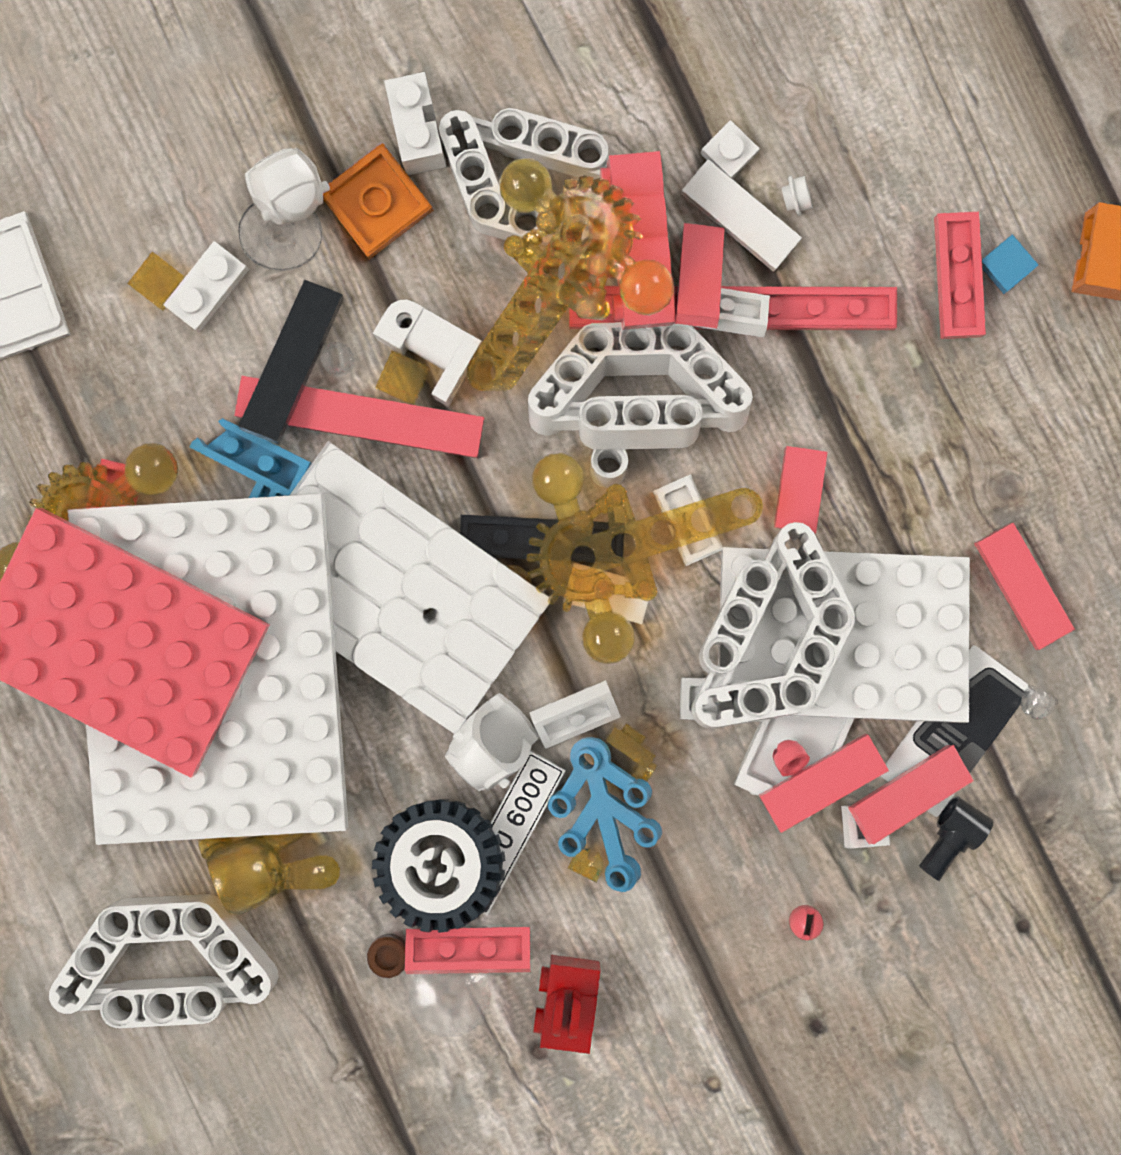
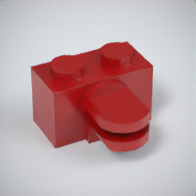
[533,955,601,1054]

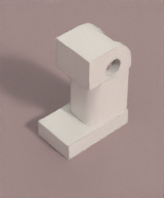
[373,300,483,407]

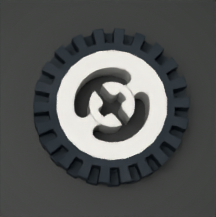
[372,799,506,933]

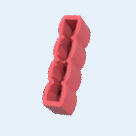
[600,151,675,330]

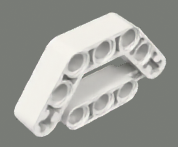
[439,108,611,257]
[528,322,753,450]
[692,522,855,729]
[49,894,278,1028]

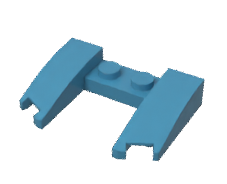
[189,418,312,498]

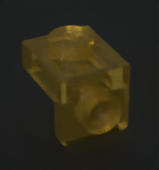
[605,723,657,789]

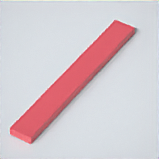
[569,286,897,330]

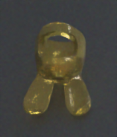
[206,833,340,915]

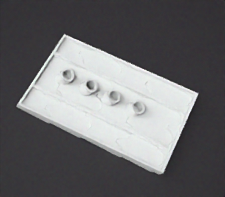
[289,441,552,734]

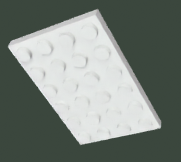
[717,547,970,723]

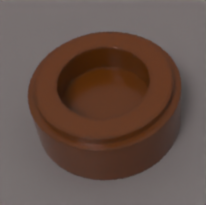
[367,934,406,978]

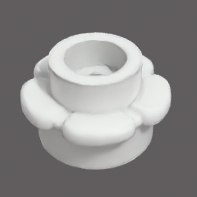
[782,175,813,216]

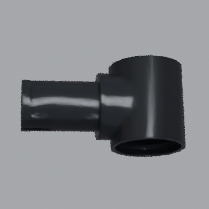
[919,796,994,881]

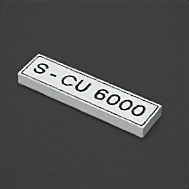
[453,750,566,916]

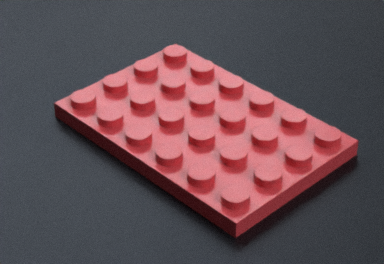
[0,508,270,778]

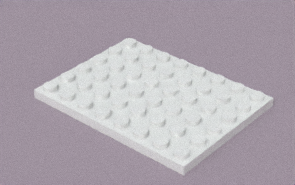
[68,493,349,845]

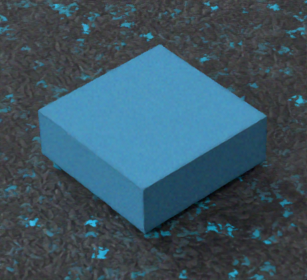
[982,234,1039,294]

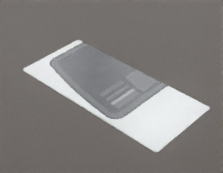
[881,645,1032,817]

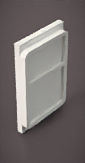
[0,211,71,360]
[734,716,854,818]

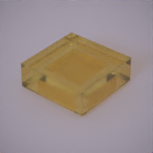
[127,251,185,311]
[375,351,430,405]

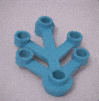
[548,737,662,892]

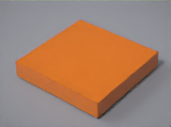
[323,143,434,260]

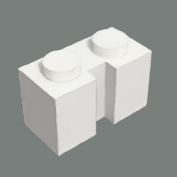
[384,72,446,175]

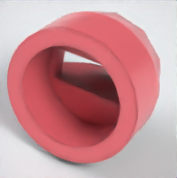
[772,739,810,776]
[789,905,824,940]

